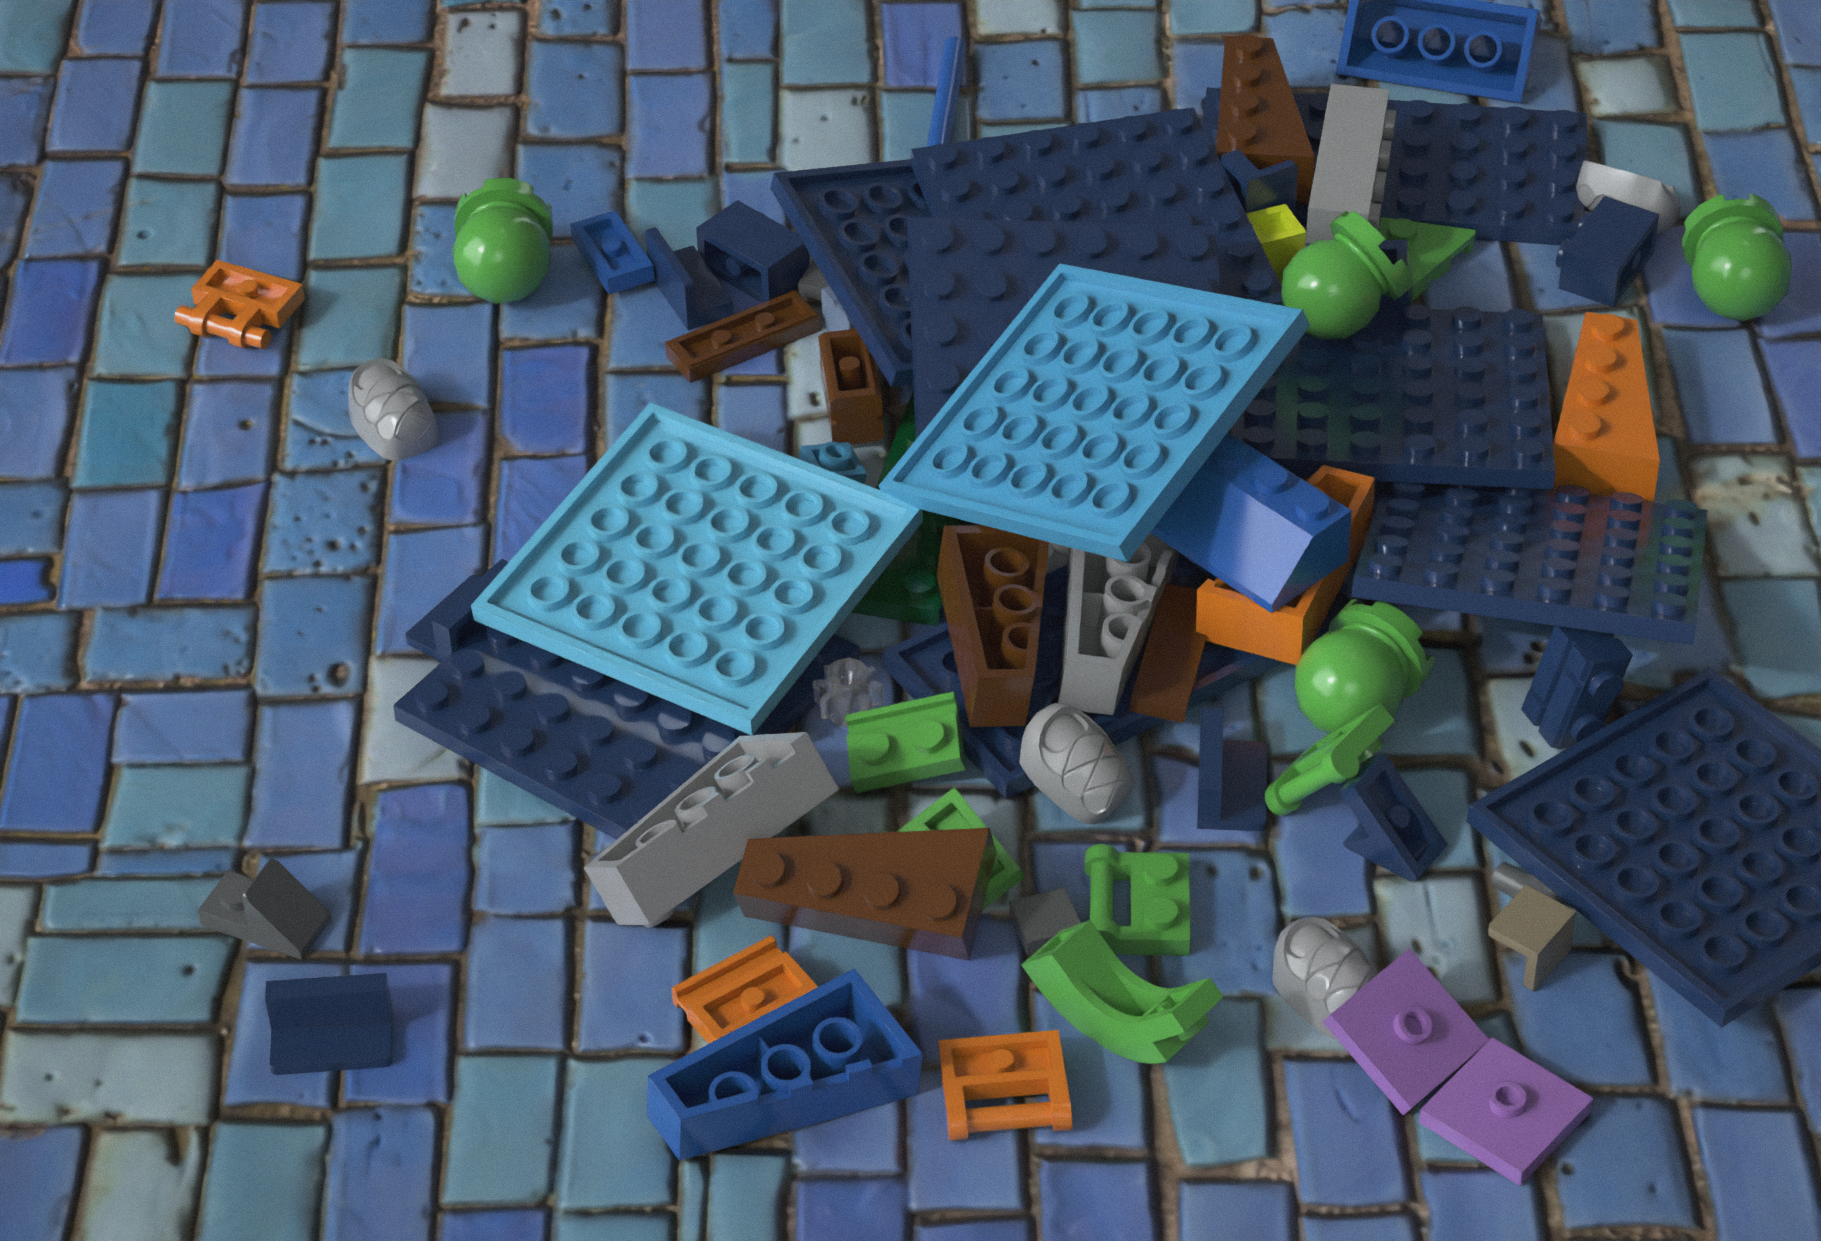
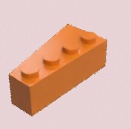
[1553,312,1660,502]
[1196,465,1375,665]

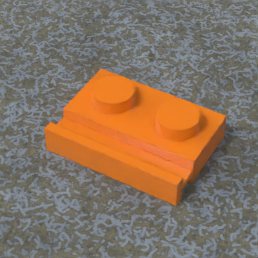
[671,935,818,1044]

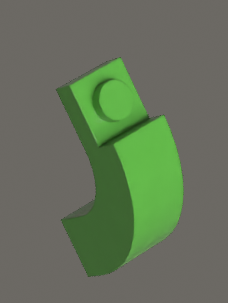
[1021,920,1224,1064]

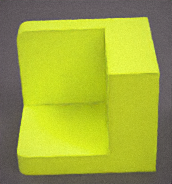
[1246,204,1306,285]

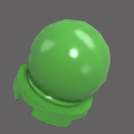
[452,178,553,304]
[1681,193,1792,321]
[1281,210,1414,340]
[1294,599,1434,734]

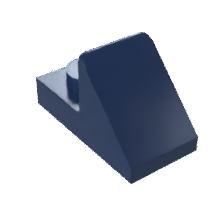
[1339,753,1448,881]

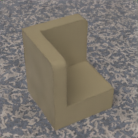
[1488,885,1576,991]

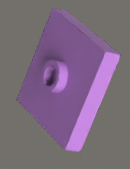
[1323,948,1489,1115]
[1419,1037,1594,1186]

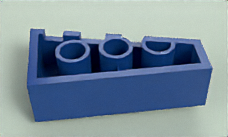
[647,968,923,1161]

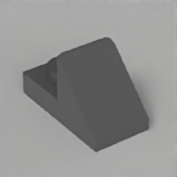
[198,858,331,960]

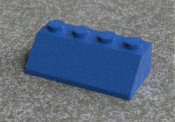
[1336,0,1542,104]
[1150,432,1352,613]

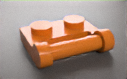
[938,1030,1072,1141]

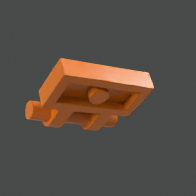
[175,260,305,349]

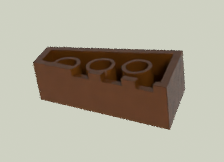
[1216,35,1315,204]
[937,525,1049,727]
[733,828,997,961]

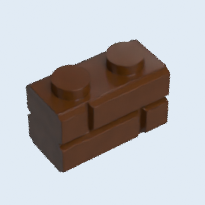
[818,329,884,445]

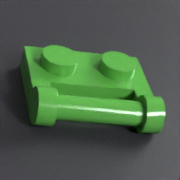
[1265,703,1395,816]
[1084,844,1190,956]

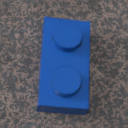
[570,210,655,294]

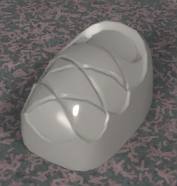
[1576,160,1682,235]
[348,358,439,461]
[1019,703,1135,825]
[1272,916,1379,1039]

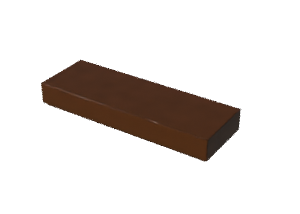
[665,290,822,383]
[1129,583,1207,723]

